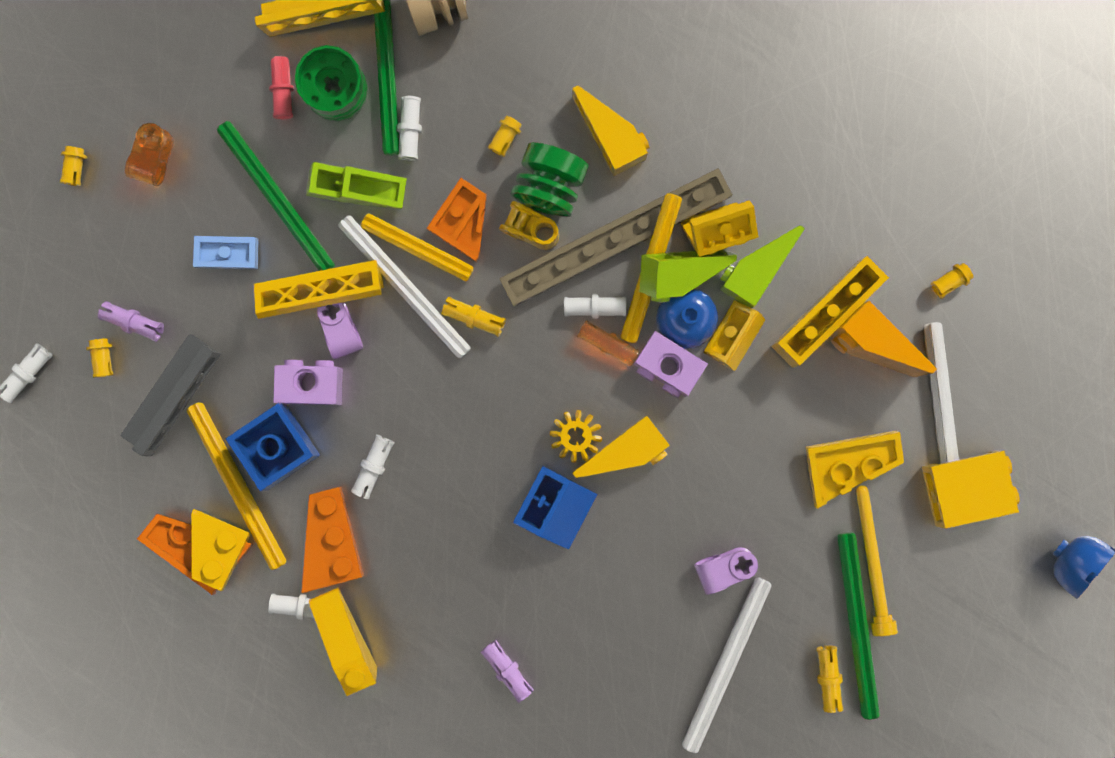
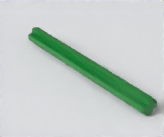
[374,0,399,156]
[217,121,335,271]
[838,532,880,720]

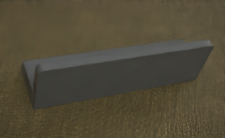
[121,334,221,456]

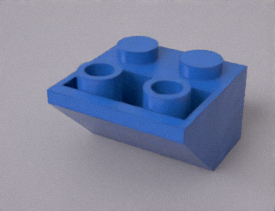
[513,466,598,549]

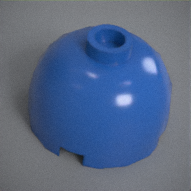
[656,289,718,349]
[1053,536,1115,599]

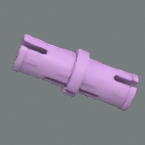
[98,301,164,342]
[480,640,534,703]

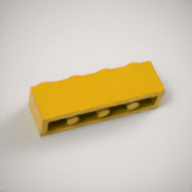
[771,256,889,368]

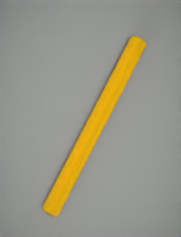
[186,402,286,570]

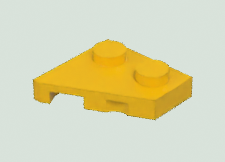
[191,509,251,591]

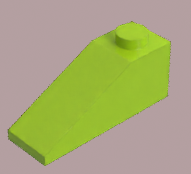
[719,225,805,308]
[639,250,737,302]

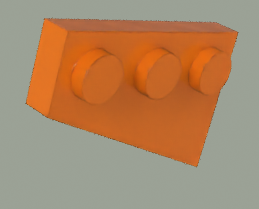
[302,486,364,593]
[137,514,253,595]

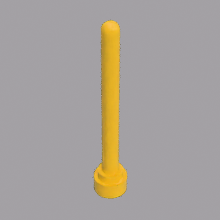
[856,485,898,636]

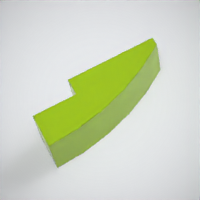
[306,162,407,209]

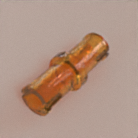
[577,320,640,367]

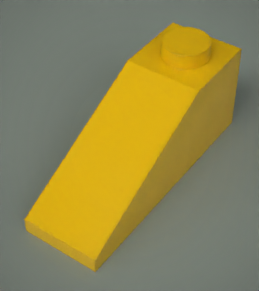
[572,85,650,176]
[572,416,670,478]
[309,588,377,696]

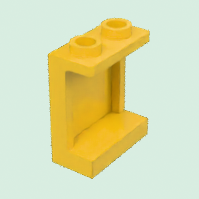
[922,451,1020,529]

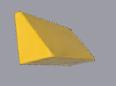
[703,300,765,371]

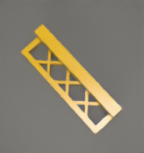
[255,0,385,37]
[254,260,384,319]

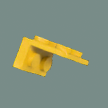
[681,200,759,257]

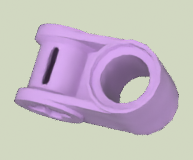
[317,302,363,359]
[694,547,758,595]

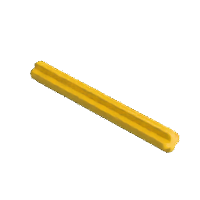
[620,193,682,343]

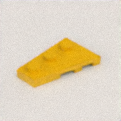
[805,431,904,509]

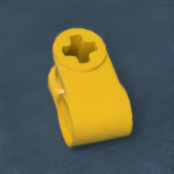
[499,201,559,250]

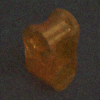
[125,123,174,187]

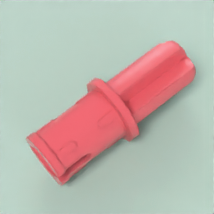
[269,56,294,120]

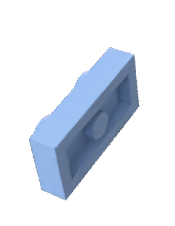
[193,236,259,269]

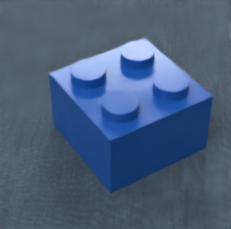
[225,403,321,491]

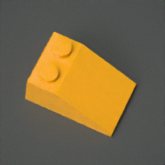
[831,301,937,377]

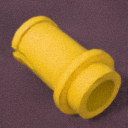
[487,116,522,157]
[59,146,87,186]
[931,263,974,299]
[86,338,114,378]

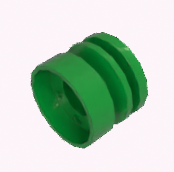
[295,45,368,122]
[510,142,589,217]

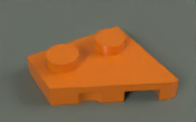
[427,178,487,263]

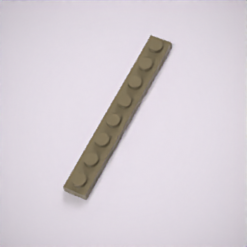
[499,168,733,307]

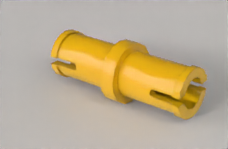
[441,297,506,337]
[816,645,843,713]

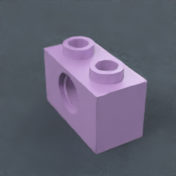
[633,331,708,398]
[273,360,343,405]

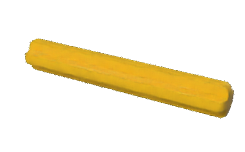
[361,213,474,281]

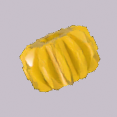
[550,410,602,463]

